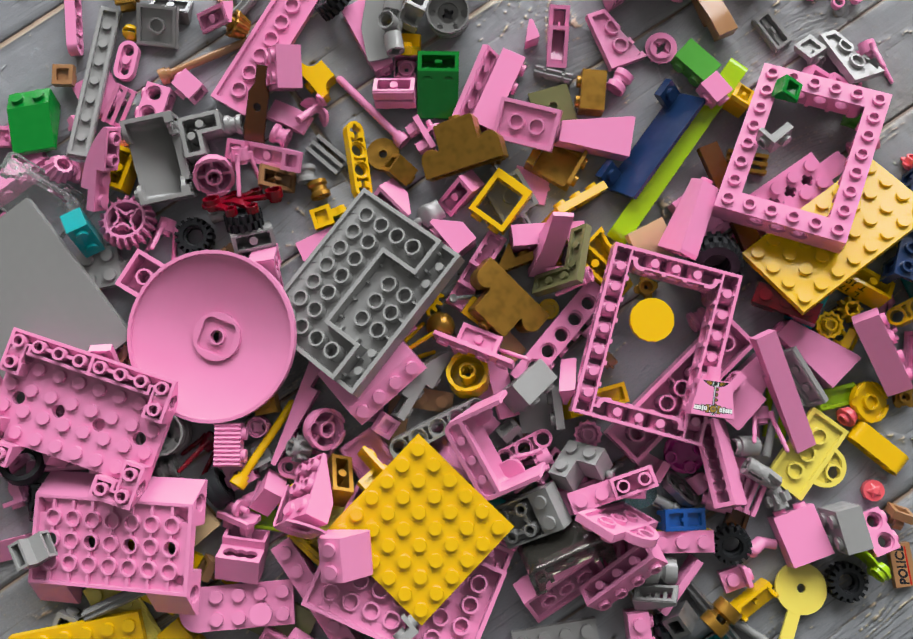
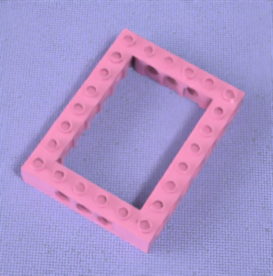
[711,63,892,254]
[568,242,743,446]

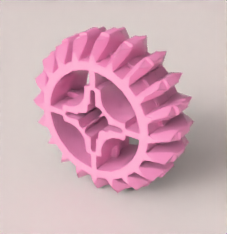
[98,194,158,251]

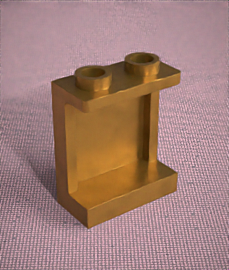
[524,146,589,192]

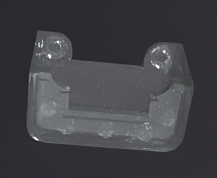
[0,152,86,239]

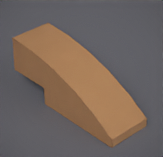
[691,0,738,42]

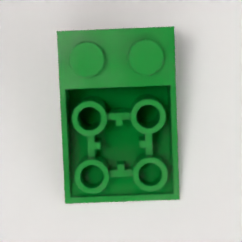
[417,51,459,120]

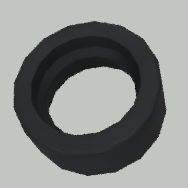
[0,448,46,486]

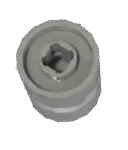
[644,556,678,585]

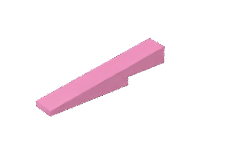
[749,329,816,453]
[270,361,321,466]

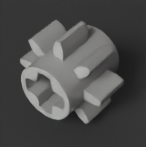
[285,435,313,462]
[763,486,792,512]

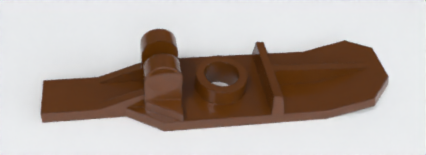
[244,64,270,144]

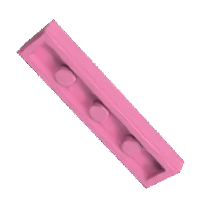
[452,44,499,116]

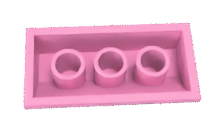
[512,536,604,623]

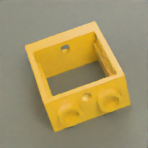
[469,167,533,235]

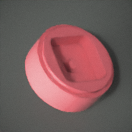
[860,479,885,501]

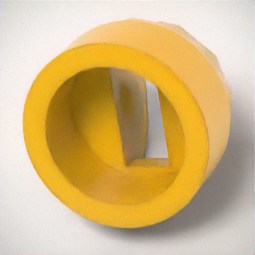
[122,24,136,42]

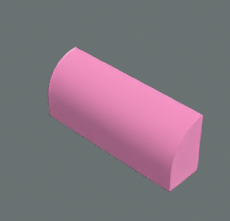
[699,418,748,509]

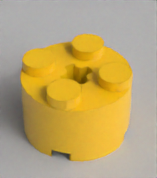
[446,352,490,399]

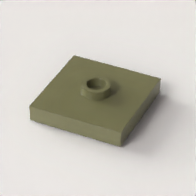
[527,83,577,122]

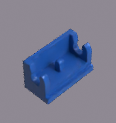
[656,507,706,532]

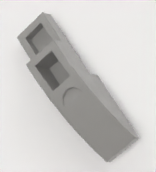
[391,351,454,421]

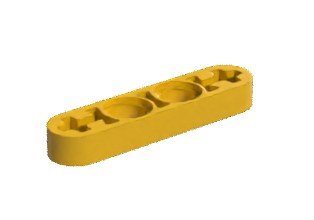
[343,121,373,198]

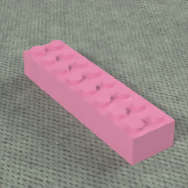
[603,319,753,464]

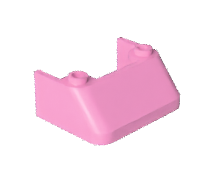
[445,389,547,500]

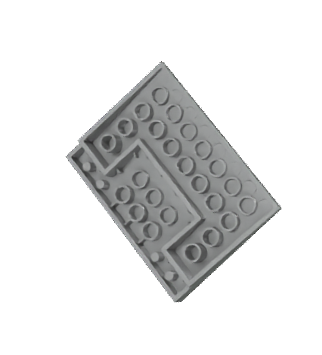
[283,188,465,398]
[0,198,127,403]

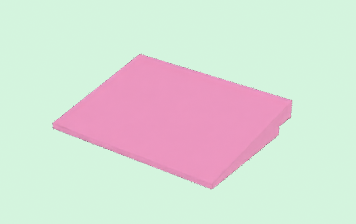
[301,484,514,639]

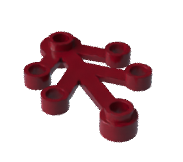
[201,186,283,218]

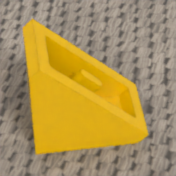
[722,82,754,118]

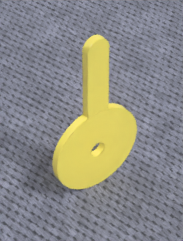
[774,564,827,639]

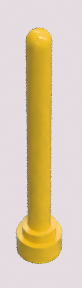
[229,400,294,491]

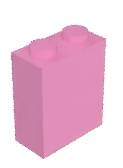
[767,501,835,569]

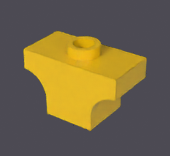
[302,60,337,104]

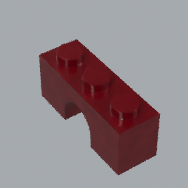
[751,281,823,328]

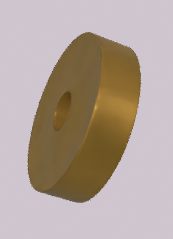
[367,138,400,172]

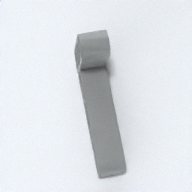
[389,397,482,459]

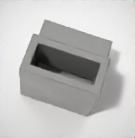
[7,530,58,572]

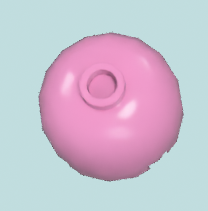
[193,154,235,197]
[302,408,346,451]

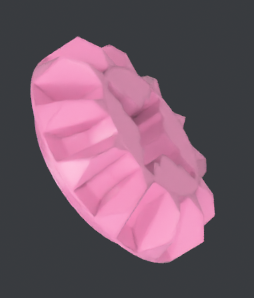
[644,32,677,65]

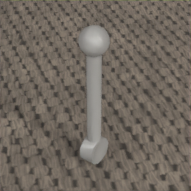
[449,293,482,303]
[605,461,624,479]

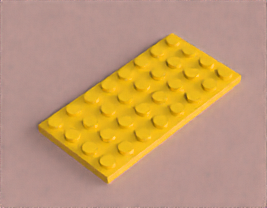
[742,159,913,315]

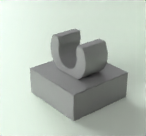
[495,417,523,444]

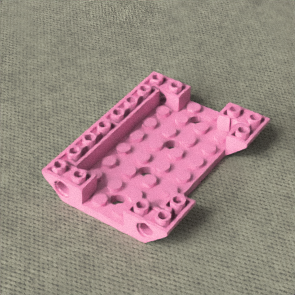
[0,327,178,511]
[28,471,208,616]

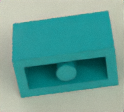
[60,207,106,258]

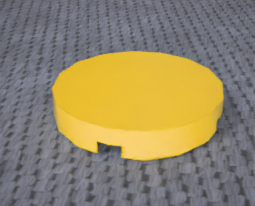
[629,298,674,342]
[849,381,889,423]

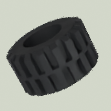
[687,231,744,275]

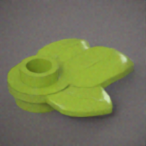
[853,551,892,583]

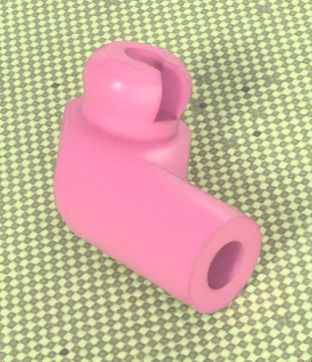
[747,536,778,558]

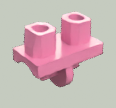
[405,114,439,155]
[216,498,261,537]

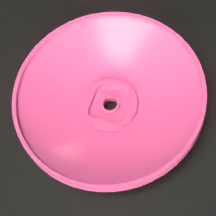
[127,250,297,424]

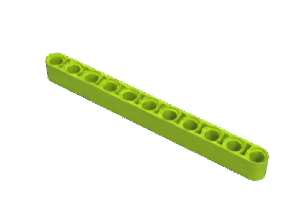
[607,57,748,244]

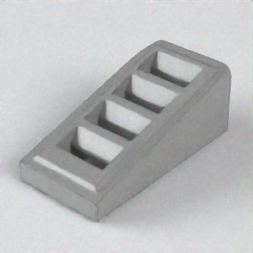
[632,584,679,611]

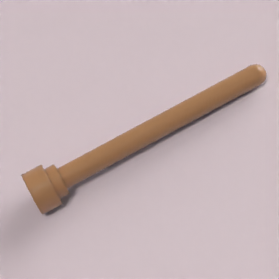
[157,37,247,85]

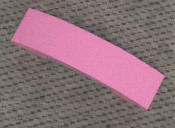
[225,138,303,173]

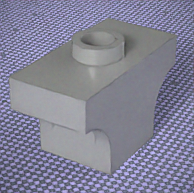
[400,0,429,34]

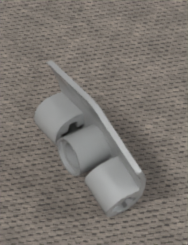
[361,0,405,62]

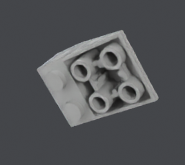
[495,481,572,549]

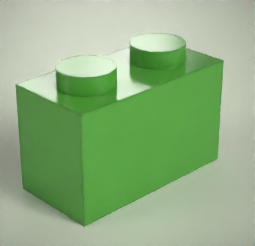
[670,38,722,87]

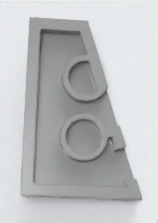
[817,30,885,85]

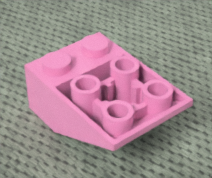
[282,453,333,532]

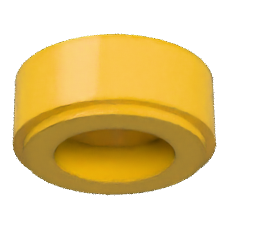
[539,299,559,320]

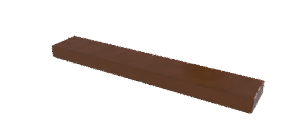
[696,141,761,263]

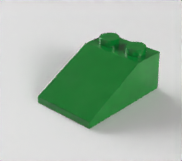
[7,88,61,157]

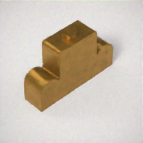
[422,113,509,182]
[468,257,550,337]

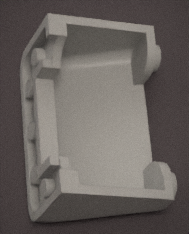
[119,110,198,206]

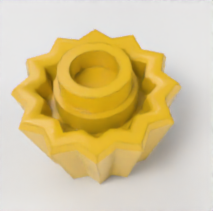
[815,311,844,339]

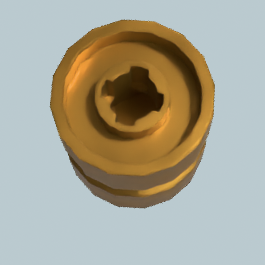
[700,595,742,639]

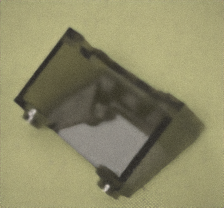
[517,515,617,596]

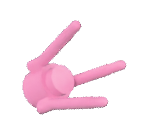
[856,38,894,87]
[230,146,259,198]
[144,216,178,260]
[546,266,595,297]
[752,406,790,453]
[509,447,554,494]

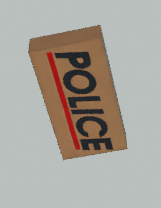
[886,541,913,588]

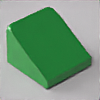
[771,74,803,103]

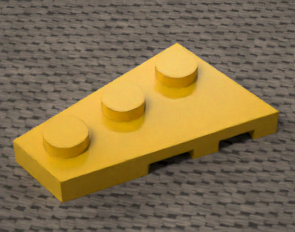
[541,181,608,223]

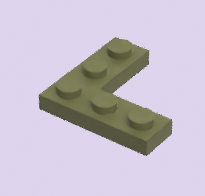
[532,223,592,297]

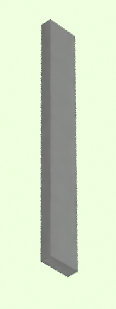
[66,6,122,160]

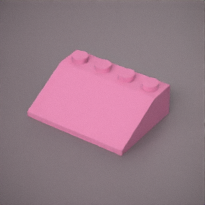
[317,340,427,425]

